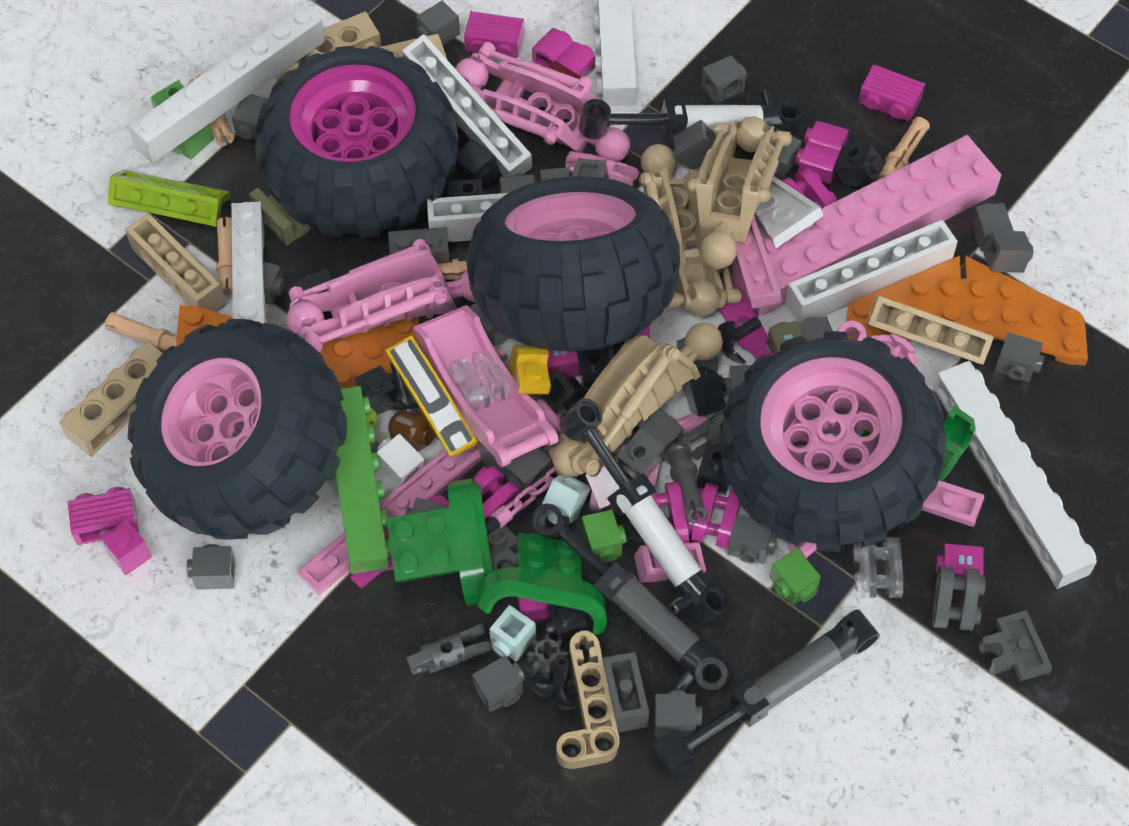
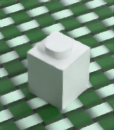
[377,433,424,487]

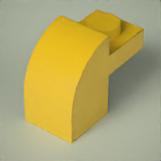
[508,345,551,394]

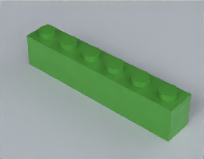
[336,386,392,574]

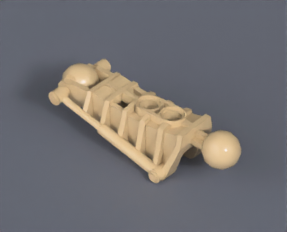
[687,116,792,269]
[639,144,741,317]
[544,323,723,477]

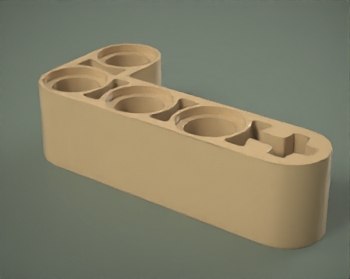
[556,631,619,769]

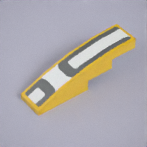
[385,335,478,459]

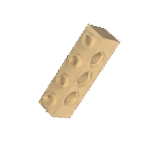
[274,11,381,81]
[125,213,226,311]
[865,295,994,365]
[59,341,163,457]

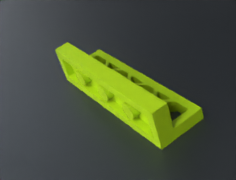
[108,169,230,226]

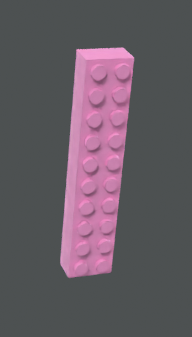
[729,135,1001,318]

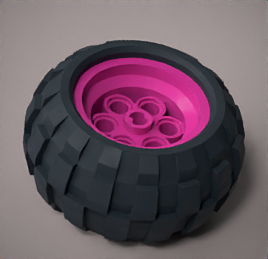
[255,45,458,239]

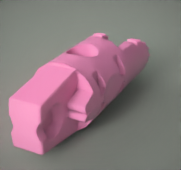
[565,151,639,186]

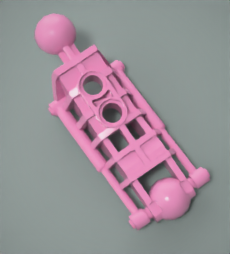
[455,42,630,162]
[286,239,475,352]

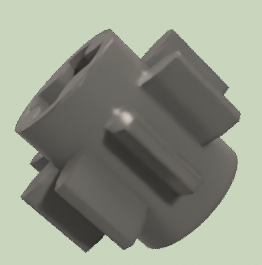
[527,635,568,678]

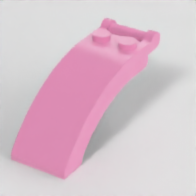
[413,305,558,467]

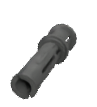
[665,442,707,523]

